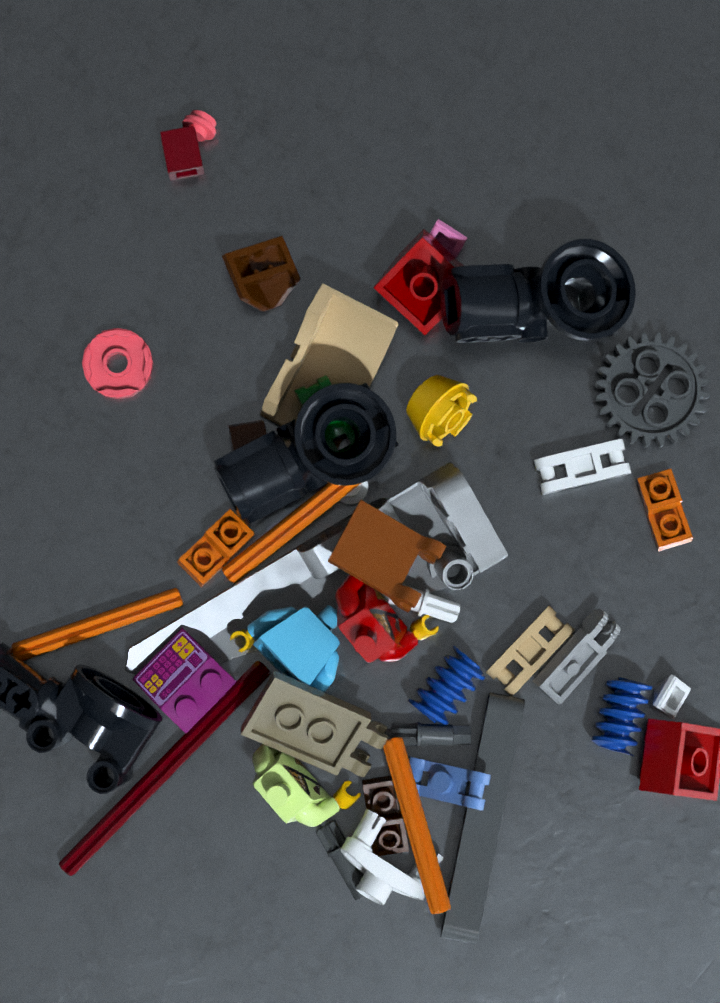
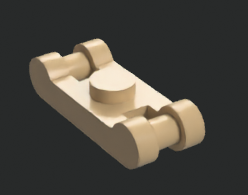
[486,605,575,696]

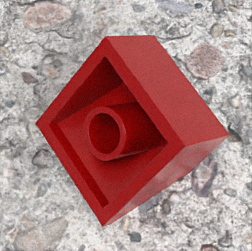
[373,229,464,335]
[639,718,720,801]

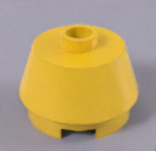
[406,375,477,447]

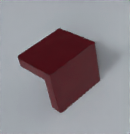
[160,126,205,181]

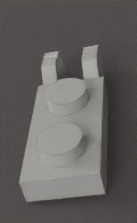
[533,608,621,705]

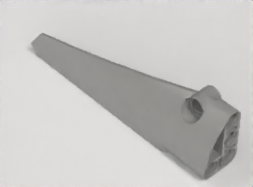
[125,462,508,675]

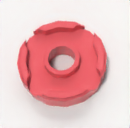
[82,328,154,399]

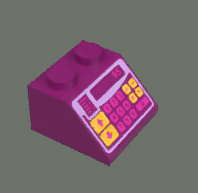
[132,628,237,734]

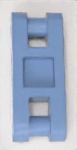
[408,756,491,811]

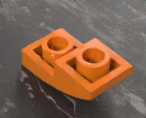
[637,469,693,551]
[177,509,255,588]

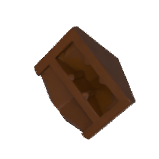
[222,236,301,312]

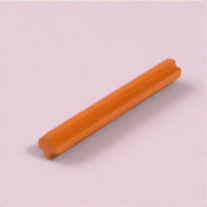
[222,483,361,583]
[11,588,183,661]
[383,737,451,914]

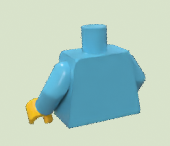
[230,605,340,692]

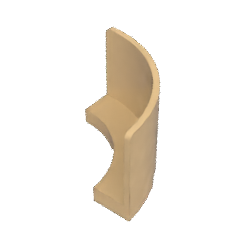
[260,283,398,449]

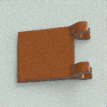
[327,500,446,612]

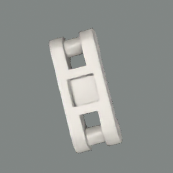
[534,439,631,495]

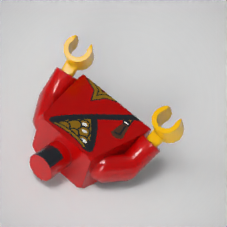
[335,574,439,663]

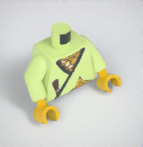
[252,744,361,827]

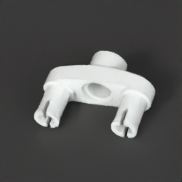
[340,809,443,905]

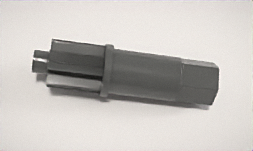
[384,722,471,747]
[316,819,364,900]

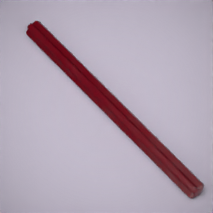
[59,661,270,876]

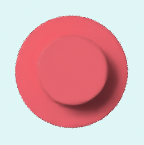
[182,110,217,142]

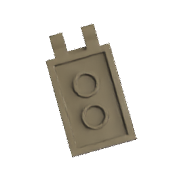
[241,670,389,777]

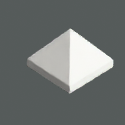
[653,674,691,719]

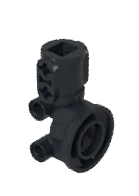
[441,239,636,343]
[213,382,399,525]
[0,642,162,794]

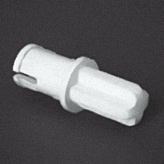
[388,584,460,623]

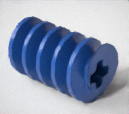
[408,645,485,725]
[591,677,653,756]

